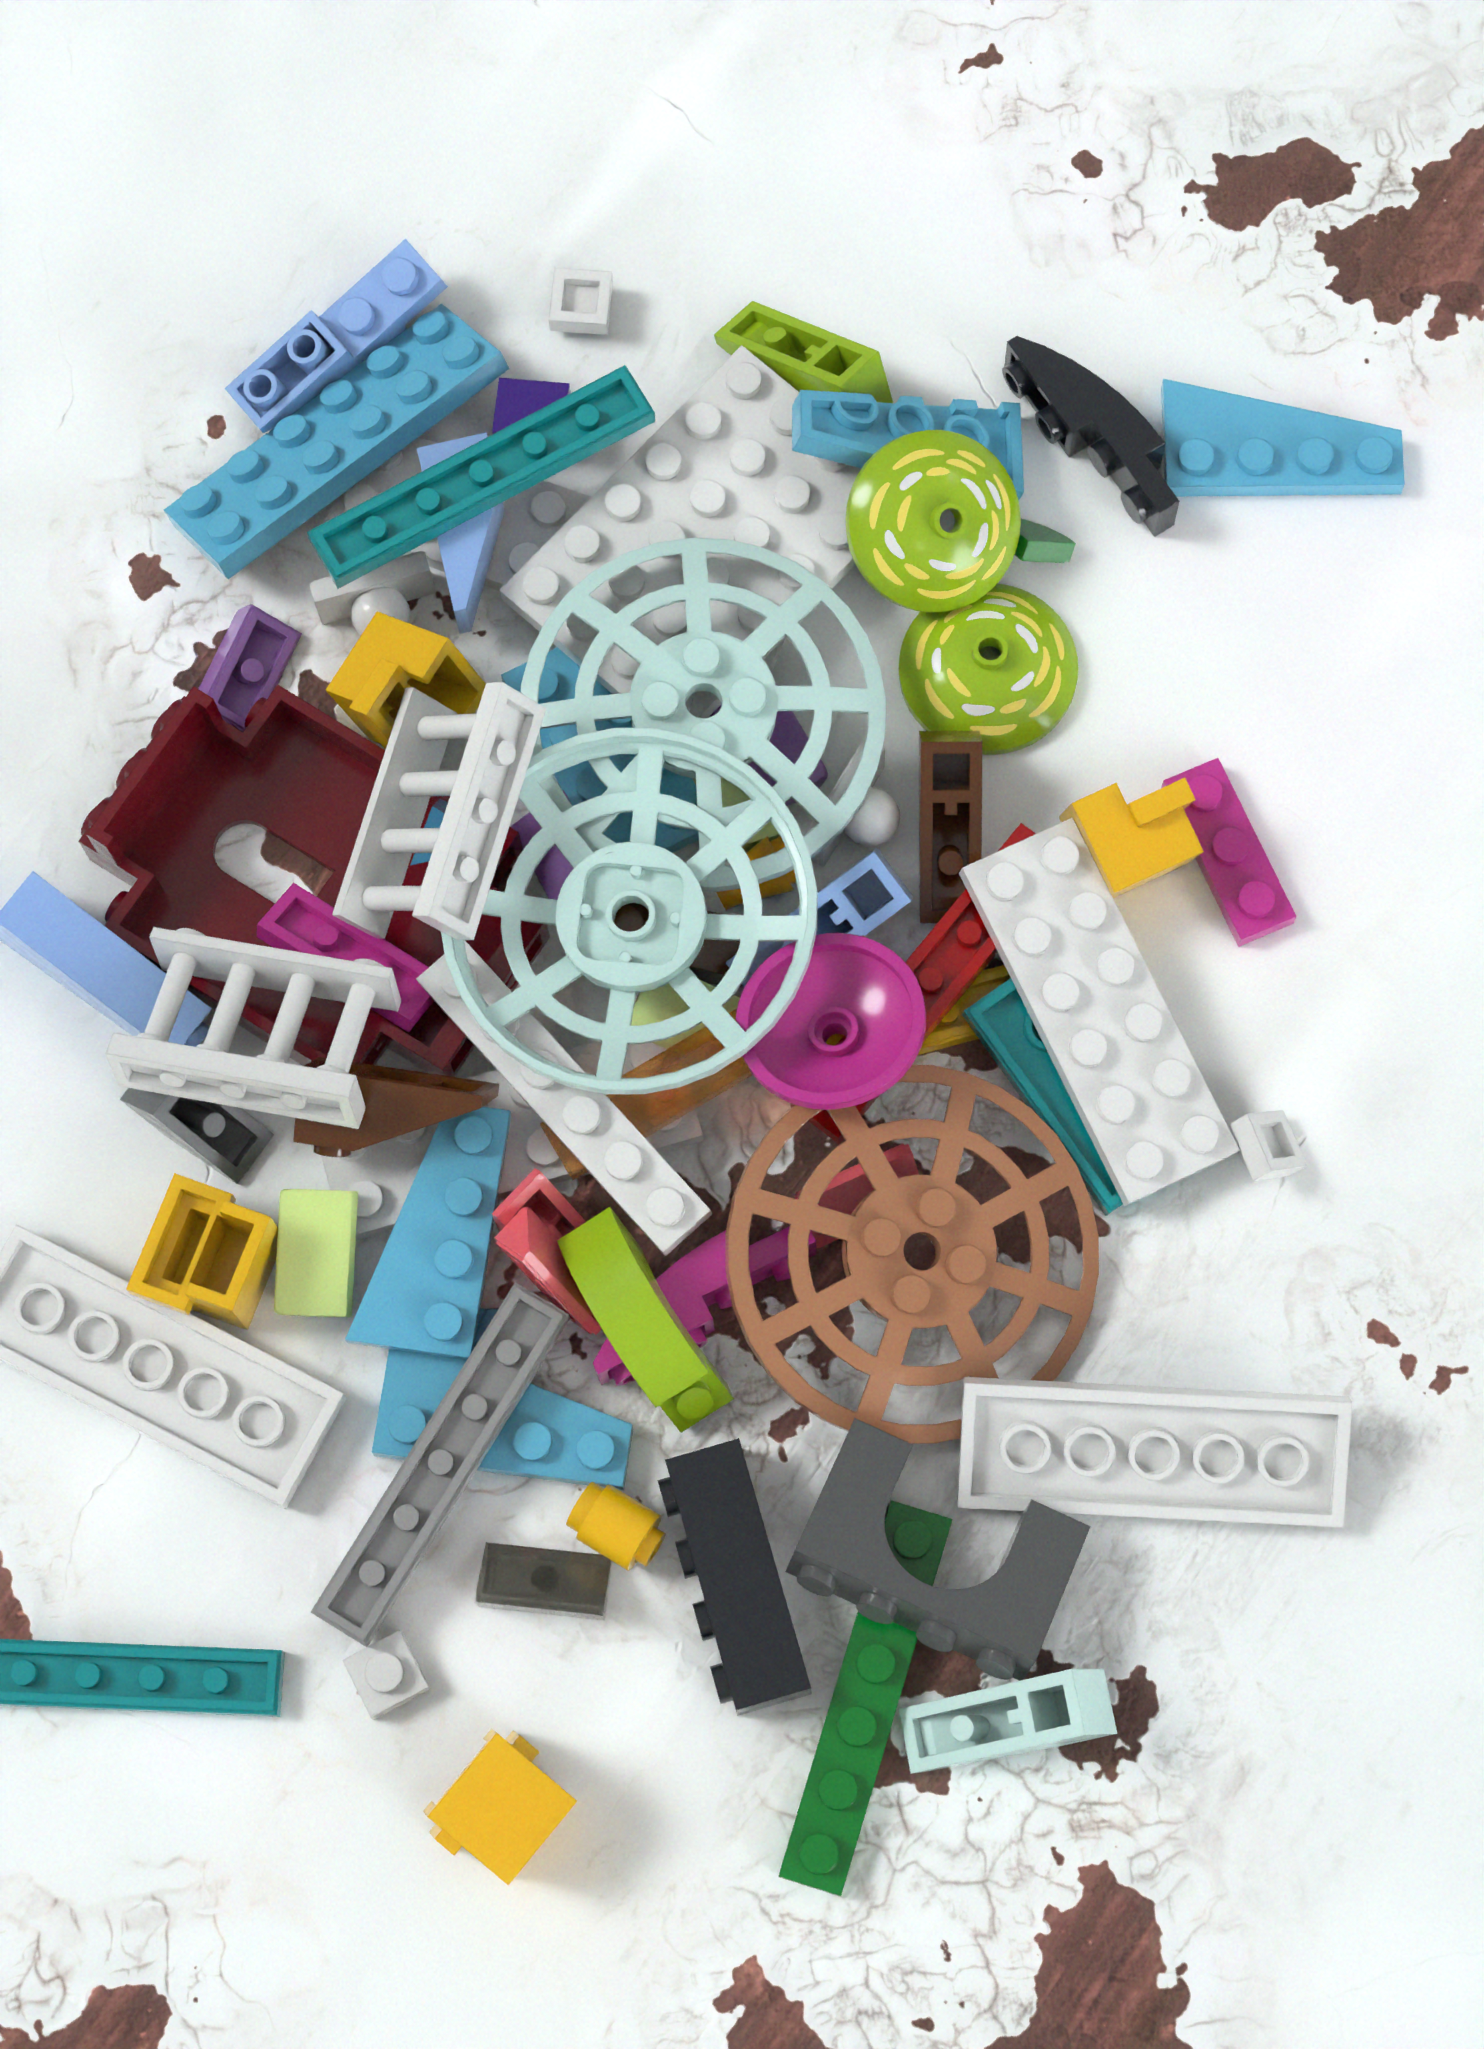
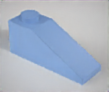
[417,432,504,634]
[725,848,913,987]

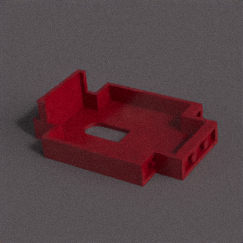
[78,685,550,1077]

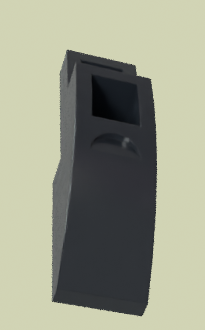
[1002,336,1180,537]

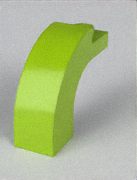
[557,1207,734,1433]

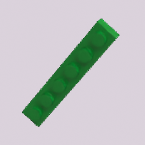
[778,1500,953,1897]

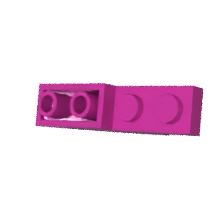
[593,1226,816,1386]

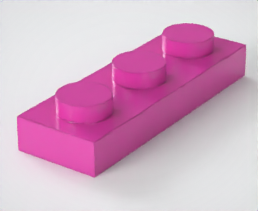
[1161,758,1297,947]
[256,882,434,1033]

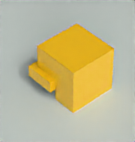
[326,611,486,749]
[1059,778,1204,898]
[126,1173,278,1330]
[423,1728,577,1886]

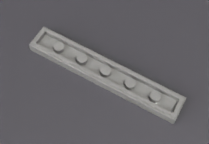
[311,1282,571,1647]

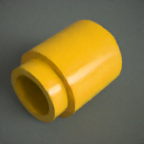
[566,1481,666,1571]

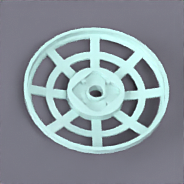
[521,538,886,892]
[441,728,818,1094]

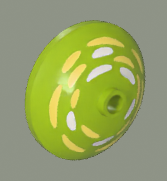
[845,430,1021,612]
[898,583,1078,755]

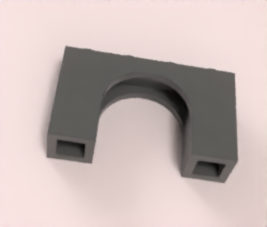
[785,1418,1091,1681]

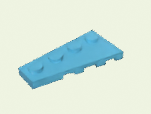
[1161,379,1405,497]
[792,390,1024,500]
[345,1107,511,1360]
[372,1349,633,1491]

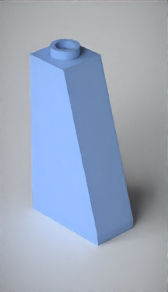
[0,871,212,1047]

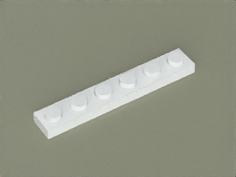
[416,940,712,1256]

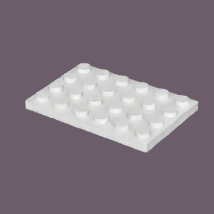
[499,345,861,718]

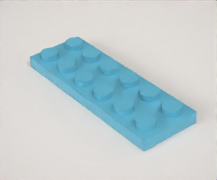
[164,303,509,579]

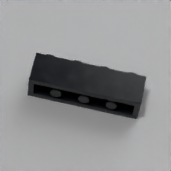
[657,1438,812,1716]

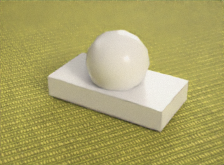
[309,551,436,635]
[805,740,900,867]

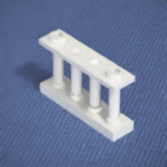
[332,682,546,940]
[105,927,401,1129]

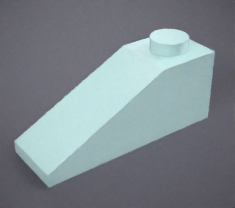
[899,1669,1117,1774]

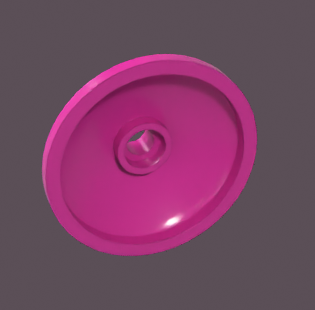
[736,933,926,1110]

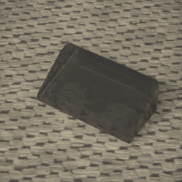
[475,1542,612,1621]

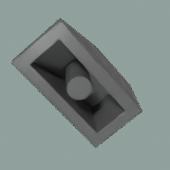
[120,1088,274,1184]

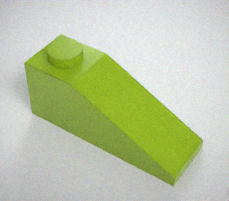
[714,301,893,403]

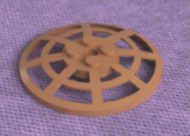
[725,1065,1099,1444]

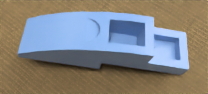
[224,238,448,433]

